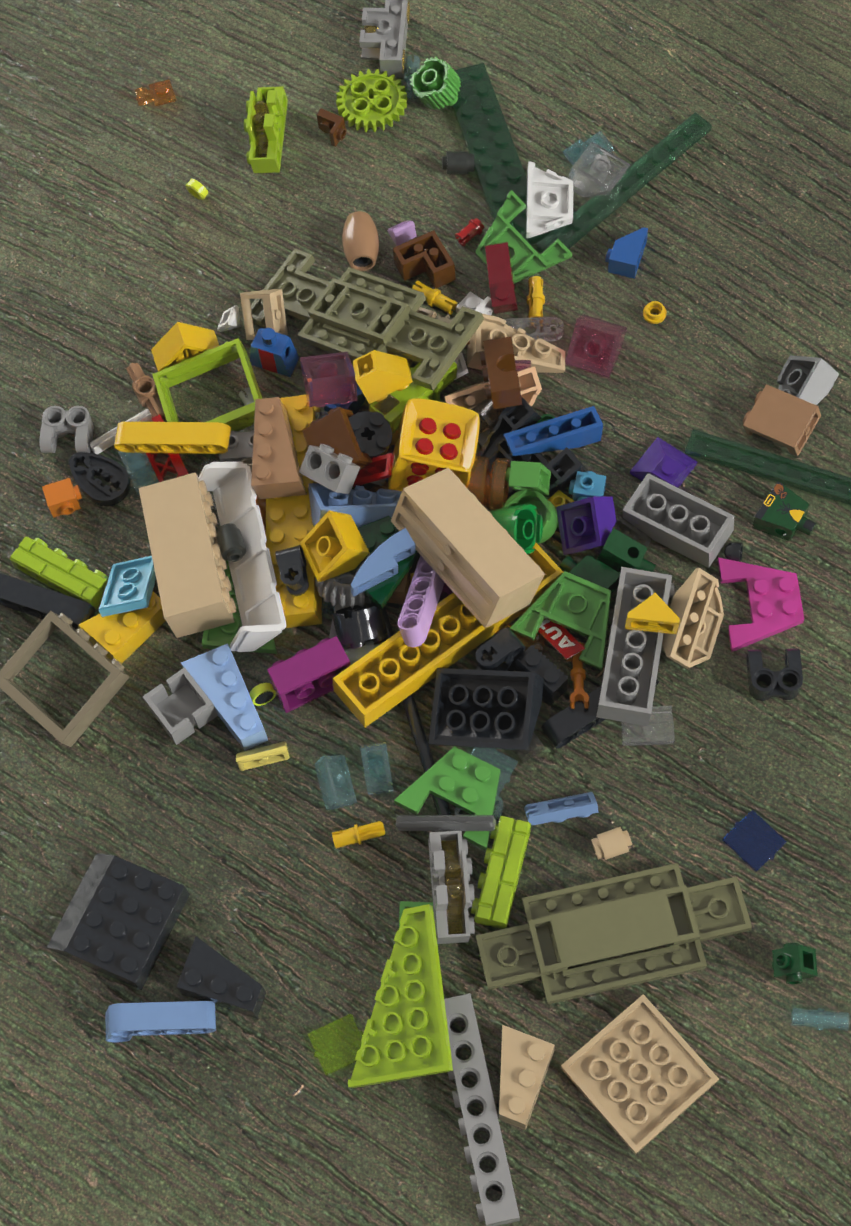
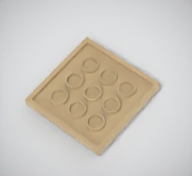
[561,994,719,1155]

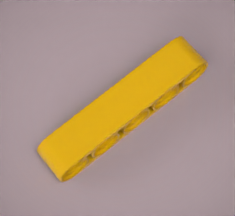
[114,422,231,454]

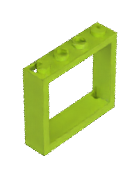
[152,338,263,454]

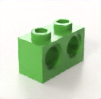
[506,461,551,496]

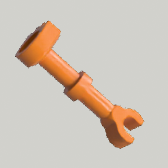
[564,642,589,709]

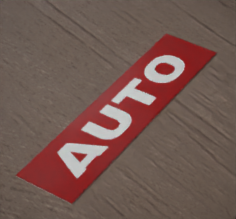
[521,612,586,659]

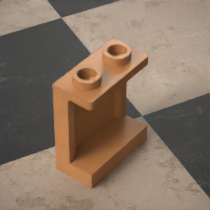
[743,384,821,457]

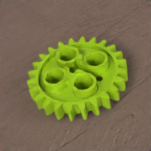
[336,69,407,132]

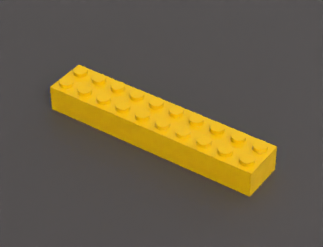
[266,394,322,628]
[333,543,563,728]

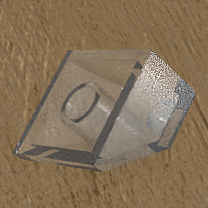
[568,142,630,197]

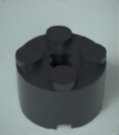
[348,411,392,458]
[331,601,388,648]

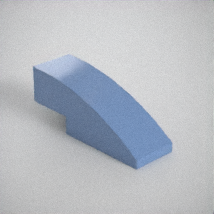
[351,528,415,597]

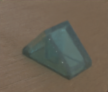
[360,742,394,795]

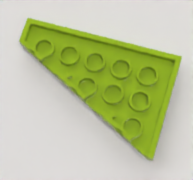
[348,904,453,1088]

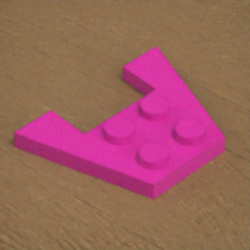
[718,557,804,652]

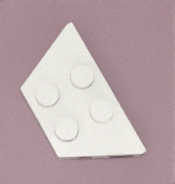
[526,161,573,238]

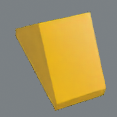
[625,593,680,634]

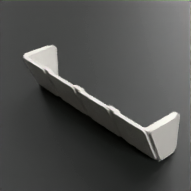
[199,462,286,652]

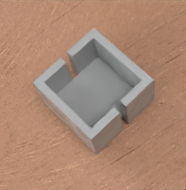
[143,667,218,745]

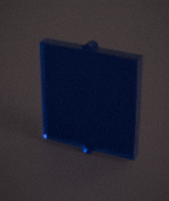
[722,810,787,872]

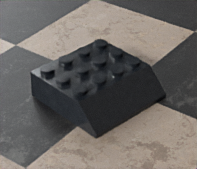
[47,853,190,991]

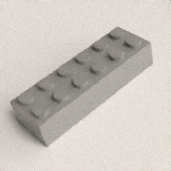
[596,567,672,726]

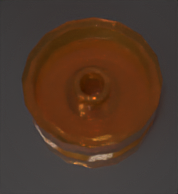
[468,456,510,510]

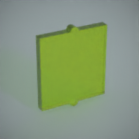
[308,1014,363,1076]

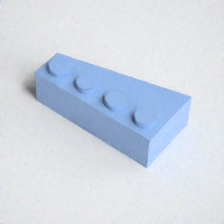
[181,644,268,750]

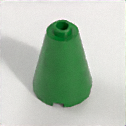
[489,504,543,555]

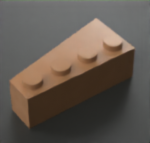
[251,397,307,499]

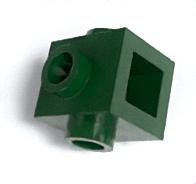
[772,943,818,985]

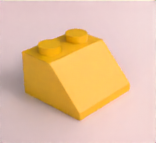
[300,510,369,582]

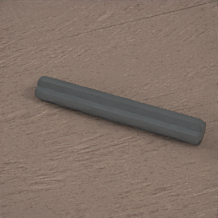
[396,815,496,831]

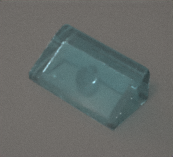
[315,755,357,810]

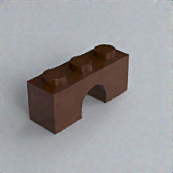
[479,336,522,409]

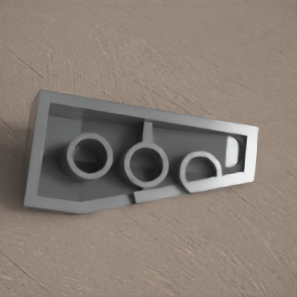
[760,355,839,442]

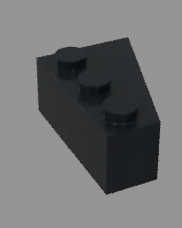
[177,936,266,1019]

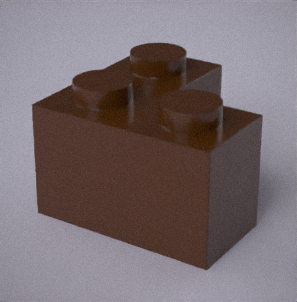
[393,230,456,288]

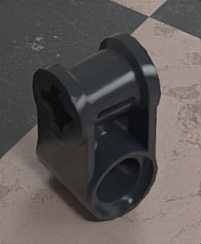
[275,545,309,596]

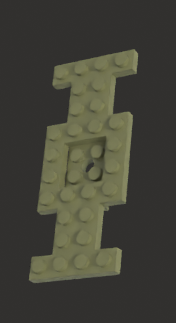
[251,249,484,390]

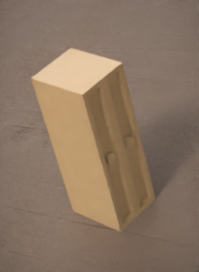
[391,468,545,628]
[139,472,236,638]

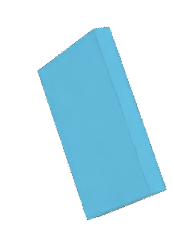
[98,556,156,617]

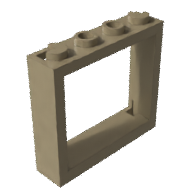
[0,611,130,747]

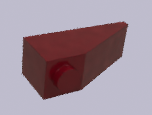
[485,242,518,314]

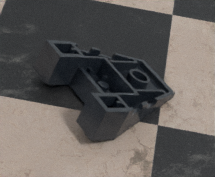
[469,396,588,510]

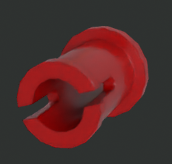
[455,218,484,246]

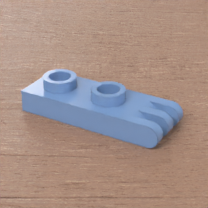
[524,792,598,825]

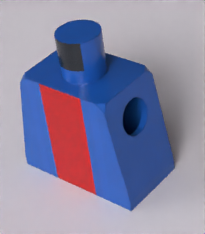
[250,328,299,377]

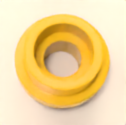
[643,301,666,324]

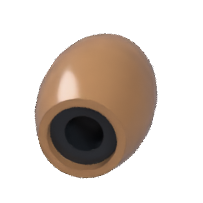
[342,211,379,271]

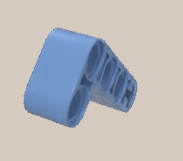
[105,1001,216,1043]

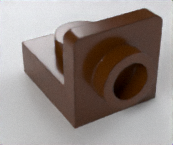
[317,108,347,147]

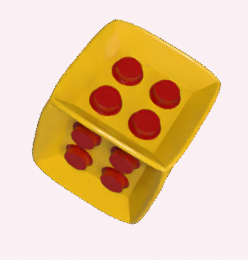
[388,398,480,491]

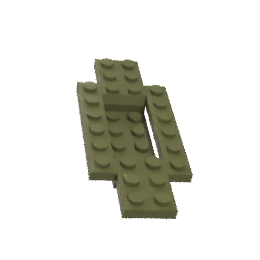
[476,863,752,1005]

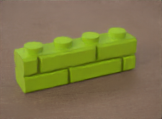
[10,537,108,610]
[471,816,531,929]

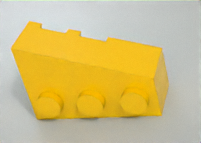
[79,592,166,663]

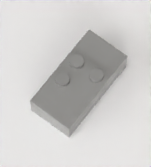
[622,473,734,568]

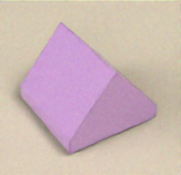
[387,220,417,246]

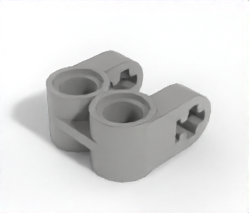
[40,406,94,453]

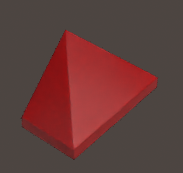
[353,453,394,487]

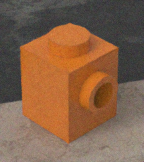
[42,478,83,518]

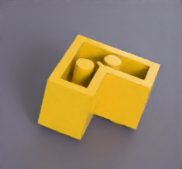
[151,322,219,372]

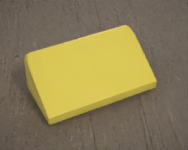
[236,741,290,771]

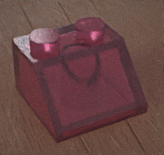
[565,314,627,377]
[300,352,357,407]

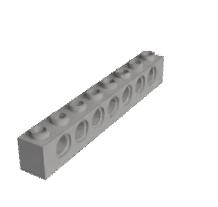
[444,993,520,1226]

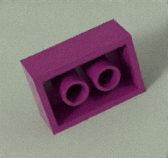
[267,636,351,713]

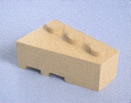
[499,1025,555,1130]

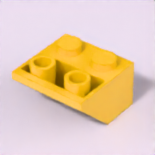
[353,350,413,404]

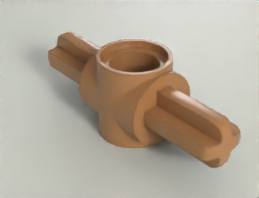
[127,363,165,419]

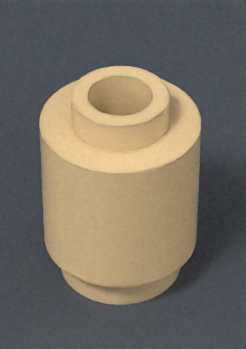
[591,827,632,860]

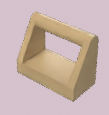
[240,289,288,340]

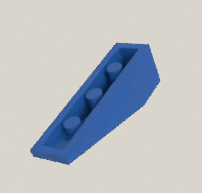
[504,406,603,456]

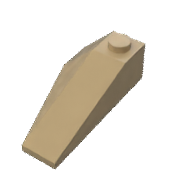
[467,314,565,373]

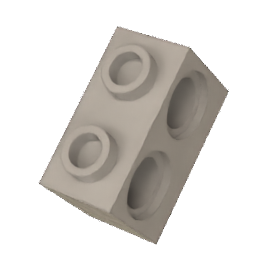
[299,444,360,494]

